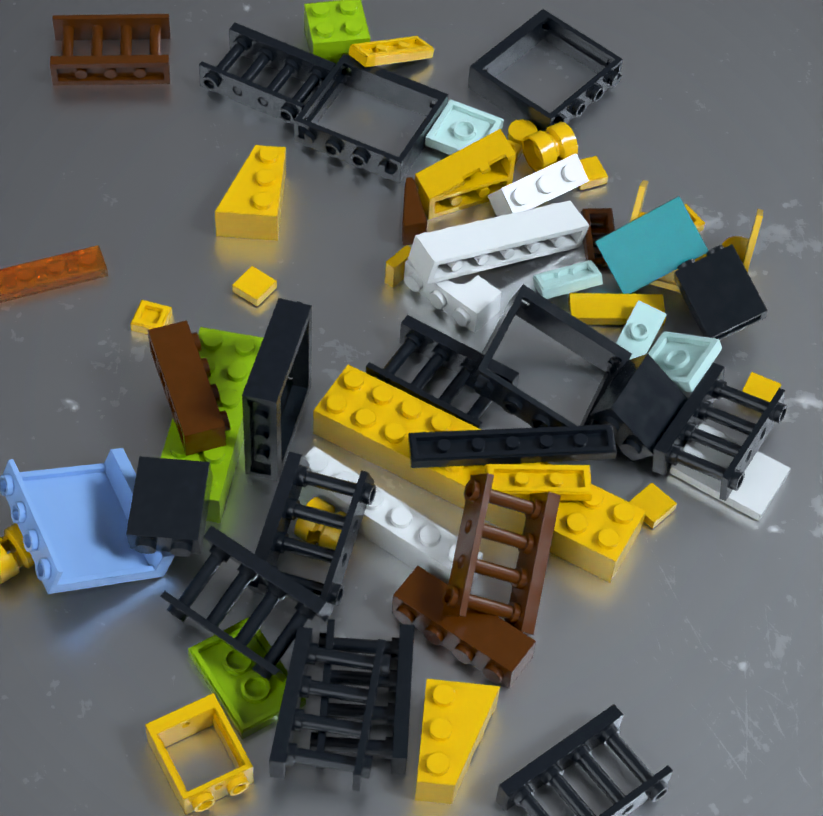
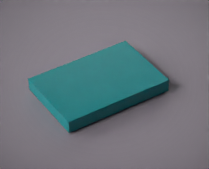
[595,196,709,294]

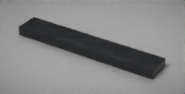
[408,424,617,468]

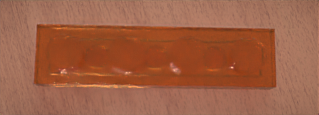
[0,245,108,303]

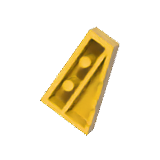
[415,129,516,220]
[215,145,286,241]
[415,679,500,804]

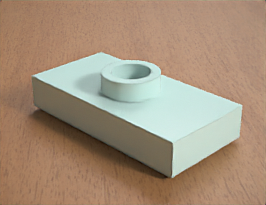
[533,260,603,299]
[616,300,667,359]

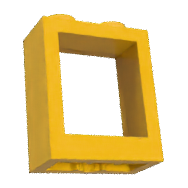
[145,693,254,815]

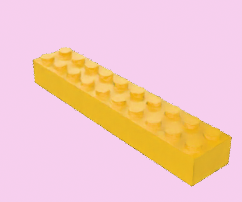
[313,364,646,583]

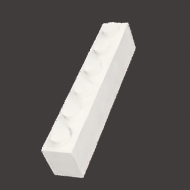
[408,200,589,284]
[300,446,483,584]

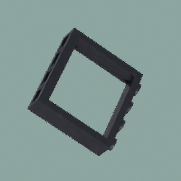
[468,9,623,131]
[294,54,449,183]
[465,284,632,428]
[242,298,312,481]

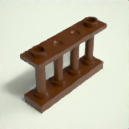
[50,14,171,86]
[442,473,561,635]

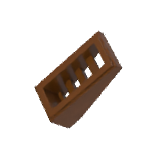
[402,177,427,246]
[580,208,615,267]

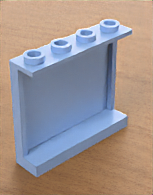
[0,448,175,594]

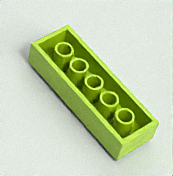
[161,327,263,523]

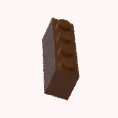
[148,320,230,456]
[392,566,536,689]

